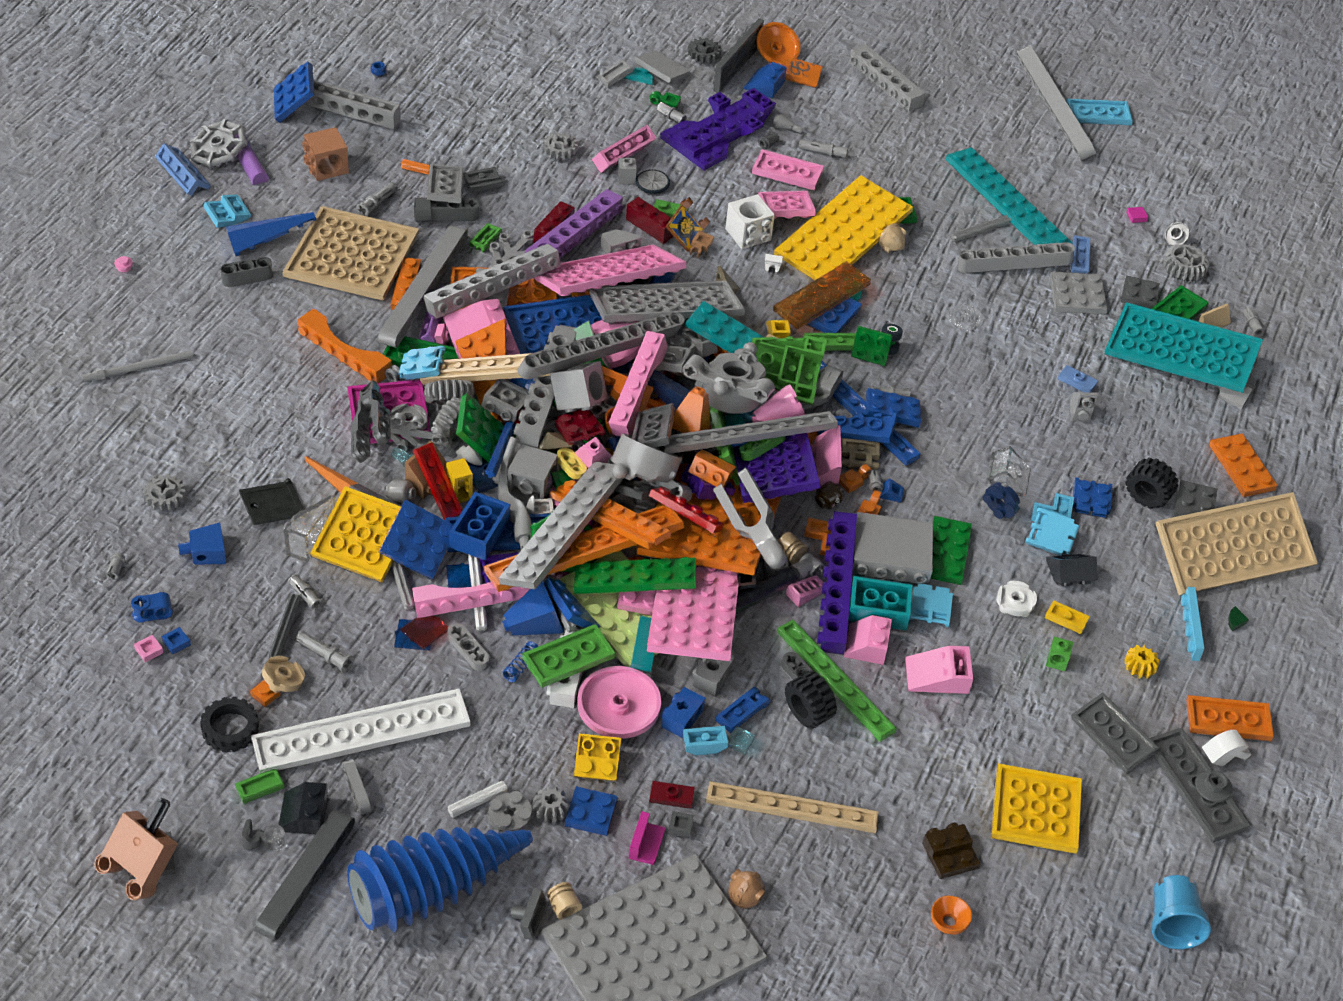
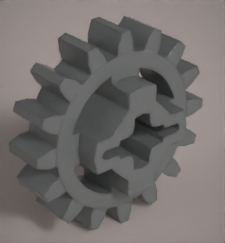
[687,37,721,64]

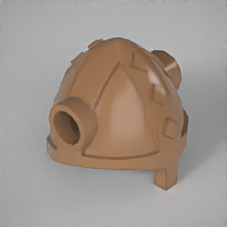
[728,869,766,908]

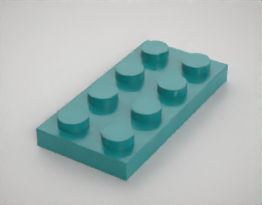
[685,301,763,353]

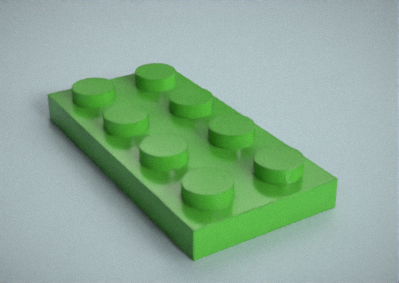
[522,624,615,688]

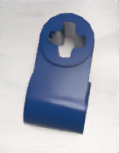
[131,592,173,622]

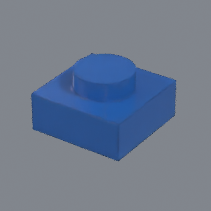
[161,627,191,654]

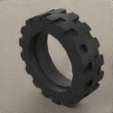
[200,697,259,752]

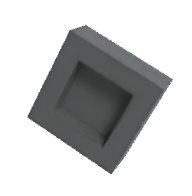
[668,811,694,838]

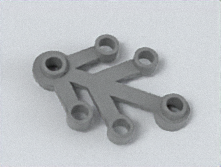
[490,230,534,267]
[390,413,447,452]

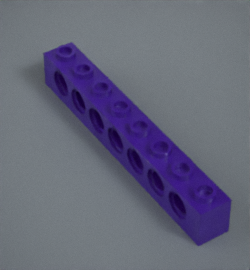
[817,511,857,655]

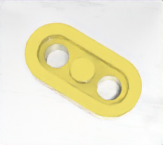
[557,448,587,480]

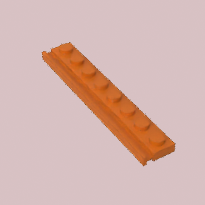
[550,480,671,550]

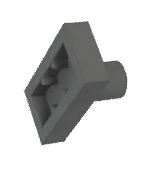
[511,888,547,940]

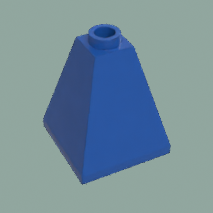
[502,581,564,636]

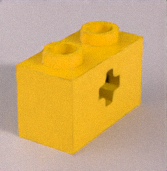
[446,458,473,503]

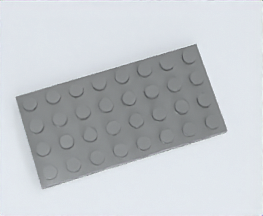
[589,281,745,324]

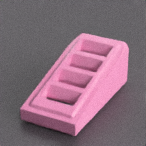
[786,575,823,607]

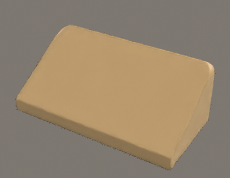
[1199,304,1231,328]

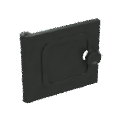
[239,478,306,525]

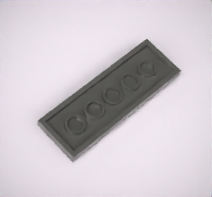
[713,18,764,93]
[1150,727,1250,843]

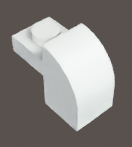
[1202,730,1251,767]

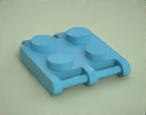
[399,346,446,380]
[1025,508,1079,555]
[909,583,953,627]

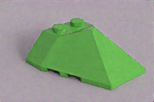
[752,336,827,405]

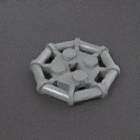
[189,119,248,168]

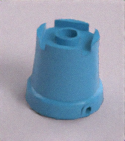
[1151,875,1212,950]

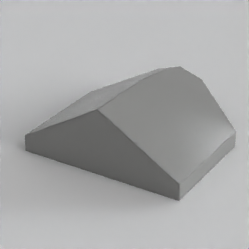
[1219,382,1256,409]

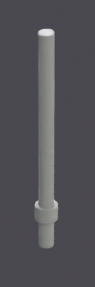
[81,350,193,382]

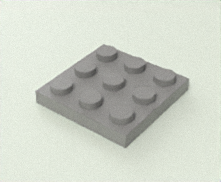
[1049,272,1107,315]

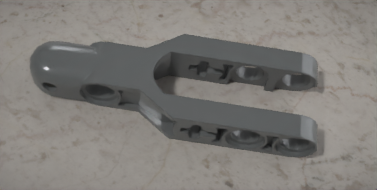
[351,380,391,463]

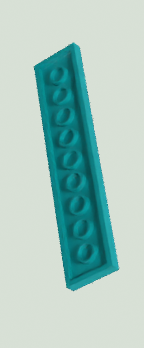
[945,147,1073,245]

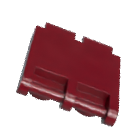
[555,409,605,446]

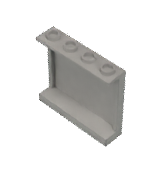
[852,512,933,585]

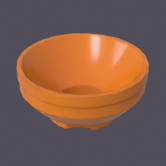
[931,895,972,935]

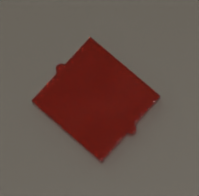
[401,615,448,649]

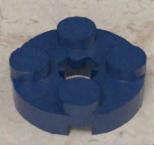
[982,482,1020,519]

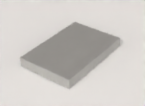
[635,50,690,83]

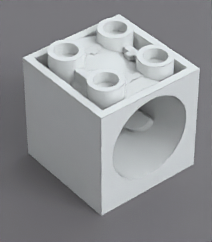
[725,194,775,249]

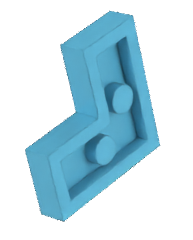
[1031,493,1074,523]

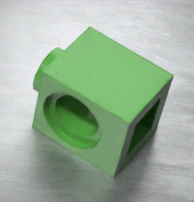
[1046,637,1073,671]

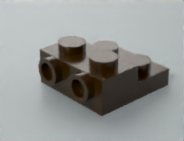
[922,822,981,879]

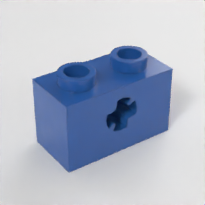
[661,687,705,738]

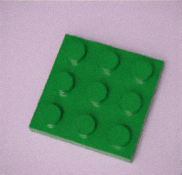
[456,393,504,462]

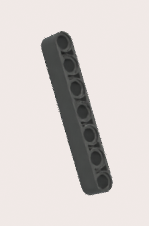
[254,809,355,941]

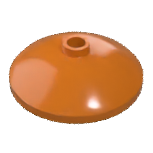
[756,22,800,63]

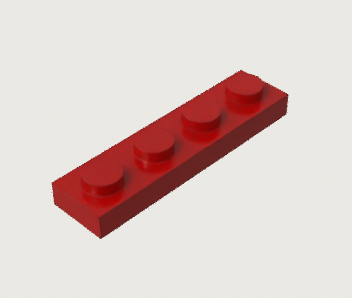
[413,442,463,520]
[649,486,724,533]

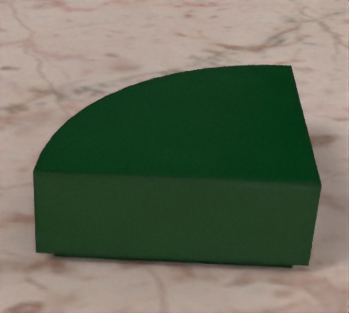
[1228,606,1249,631]

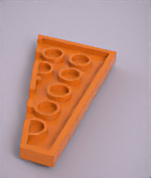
[455,319,509,425]

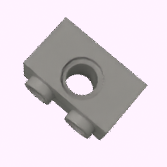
[692,654,736,696]

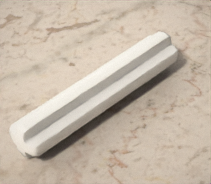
[448,781,508,817]

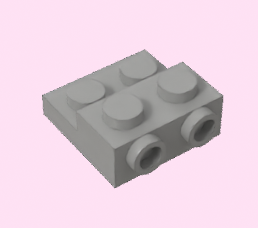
[481,379,531,422]

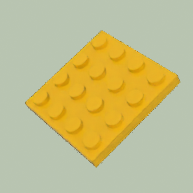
[310,486,401,583]
[991,763,1082,854]

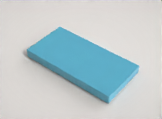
[1066,99,1133,125]

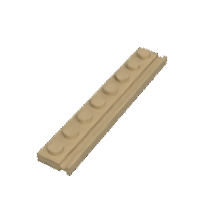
[420,353,550,385]

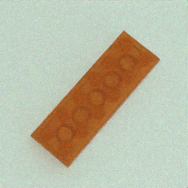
[773,261,871,329]

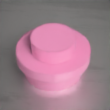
[114,256,133,272]

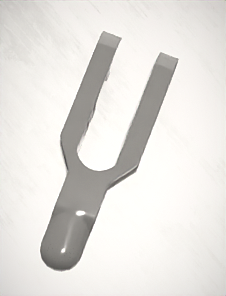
[713,468,787,569]

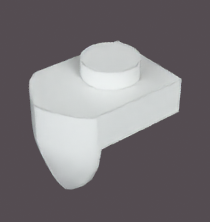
[453,445,482,466]
[526,495,554,514]

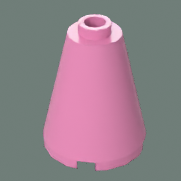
[751,384,805,423]

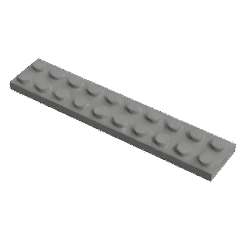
[499,462,624,589]

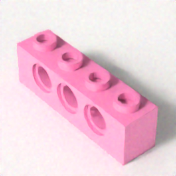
[592,125,656,173]

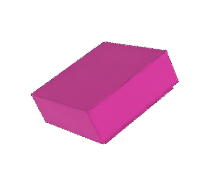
[1126,207,1148,223]

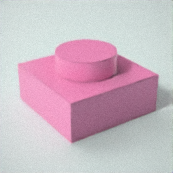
[434,324,450,346]
[134,635,164,663]

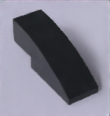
[737,554,764,589]

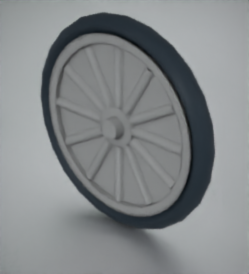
[635,169,670,194]

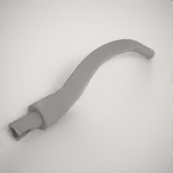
[498,437,532,550]

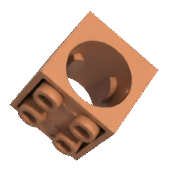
[302,127,349,181]

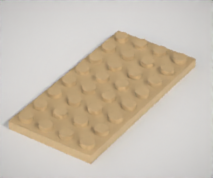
[1155,492,1318,596]

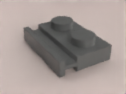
[463,167,503,193]

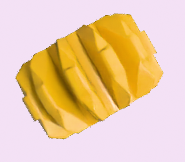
[1124,645,1160,679]

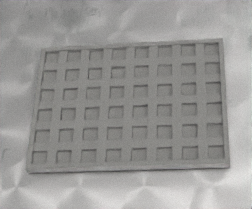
[541,854,767,1001]

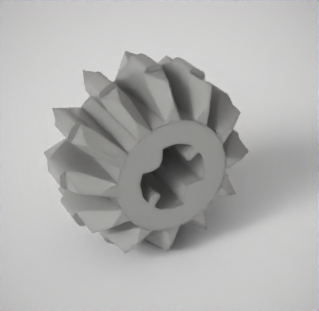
[533,786,569,824]

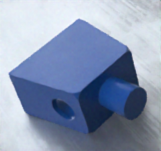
[178,523,226,565]

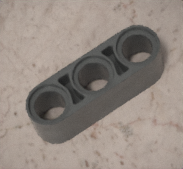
[220,257,273,287]

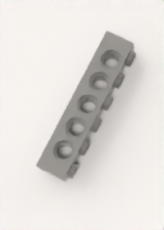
[850,44,926,112]
[304,80,401,129]

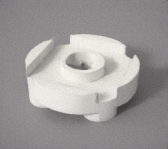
[996,581,1037,617]

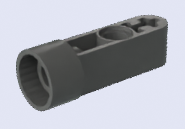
[414,197,480,222]

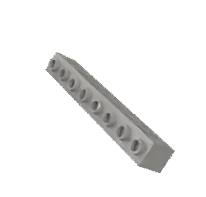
[423,244,561,319]
[514,326,577,449]

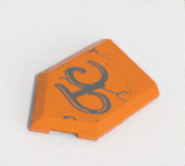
[779,58,823,88]

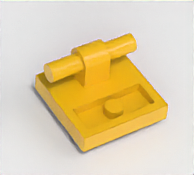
[574,733,621,781]

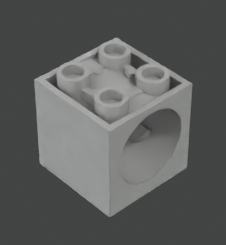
[550,361,608,412]
[507,444,557,502]

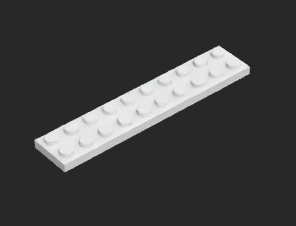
[251,689,470,774]

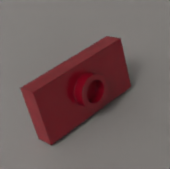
[649,780,695,809]

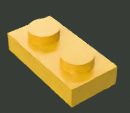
[1045,600,1090,634]

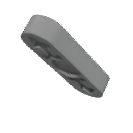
[448,623,489,671]
[342,759,371,815]

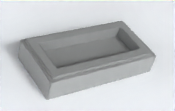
[598,59,633,88]

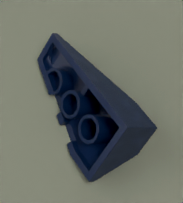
[647,370,691,411]

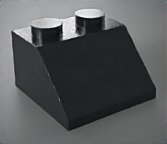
[1046,554,1098,586]
[277,782,328,835]

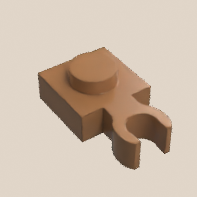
[690,230,714,258]

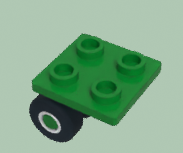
[851,324,903,366]

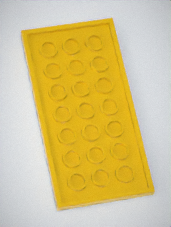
[774,175,913,287]

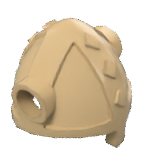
[879,223,907,253]

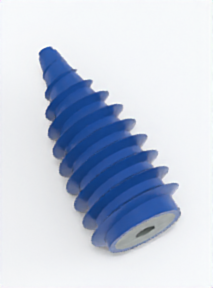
[347,827,533,932]

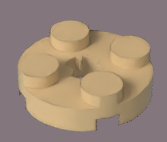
[262,656,305,693]

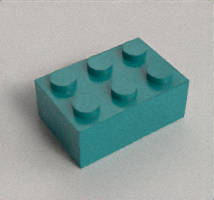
[848,576,912,631]

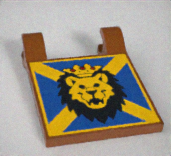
[666,197,710,252]

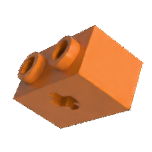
[688,449,736,488]

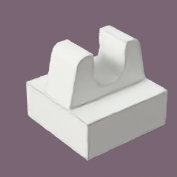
[764,254,783,274]

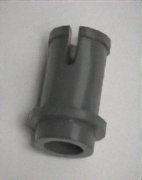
[759,132,779,149]

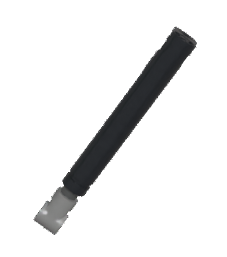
[735,552,825,615]

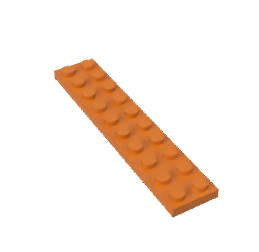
[484,505,684,592]

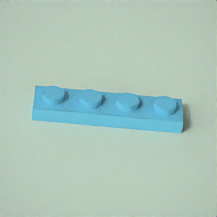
[1181,587,1204,661]

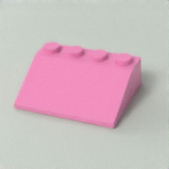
[443,299,520,359]

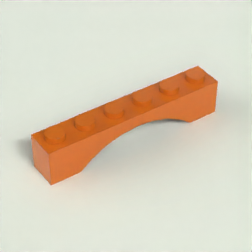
[298,308,392,383]

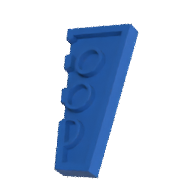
[817,413,898,443]

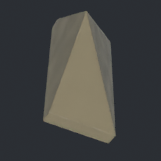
[716,266,740,294]
[538,432,573,451]

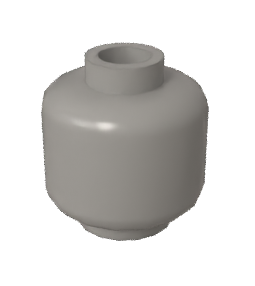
[385,479,416,505]

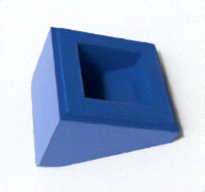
[880,478,904,503]

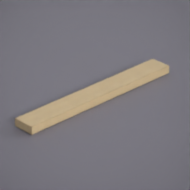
[706,781,879,833]

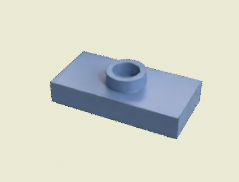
[1058,365,1098,393]

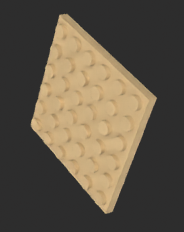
[283,206,419,300]

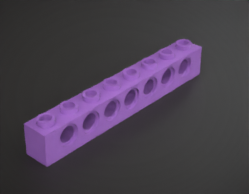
[525,189,623,258]

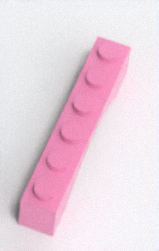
[609,331,668,437]
[412,582,530,618]

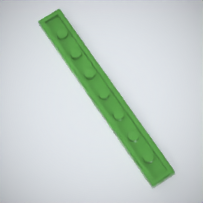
[777,620,897,742]

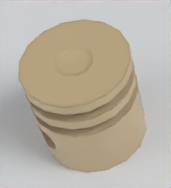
[778,532,808,564]
[547,882,582,920]

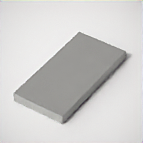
[427,164,463,203]

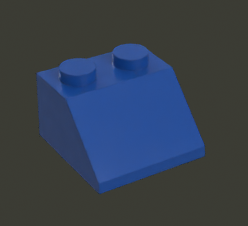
[744,62,787,99]

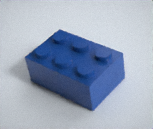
[449,492,511,560]

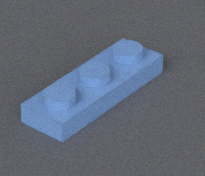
[1071,235,1090,274]

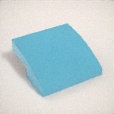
[204,194,251,228]

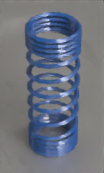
[502,641,539,682]

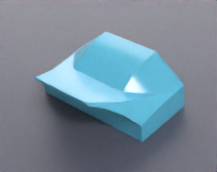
[683,726,728,755]

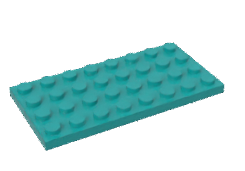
[1104,302,1263,393]

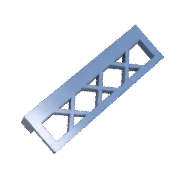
[155,143,211,195]

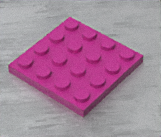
[347,379,431,444]

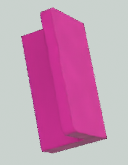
[629,811,665,865]

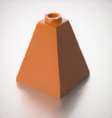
[672,387,710,433]

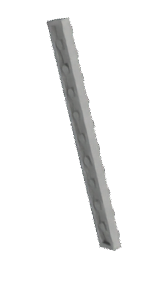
[660,411,838,454]

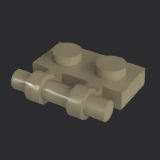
[841,438,880,471]

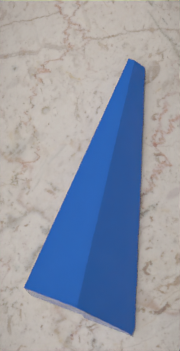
[226,212,316,256]

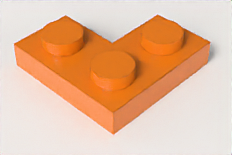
[804,518,842,556]

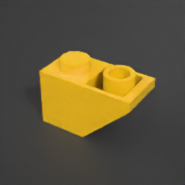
[766,320,791,338]

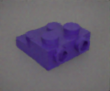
[682,464,736,500]

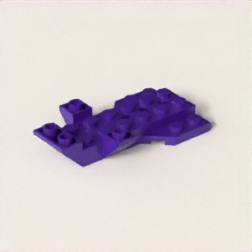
[660,88,776,171]

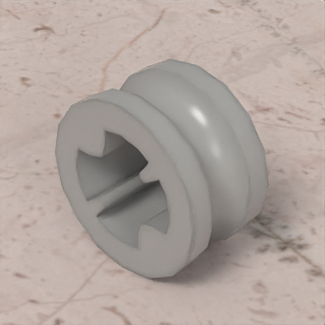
[385,365,402,382]

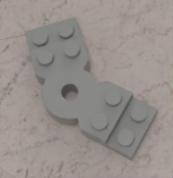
[655,328,718,373]

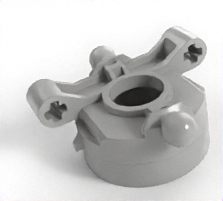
[682,342,774,413]
[608,433,692,502]

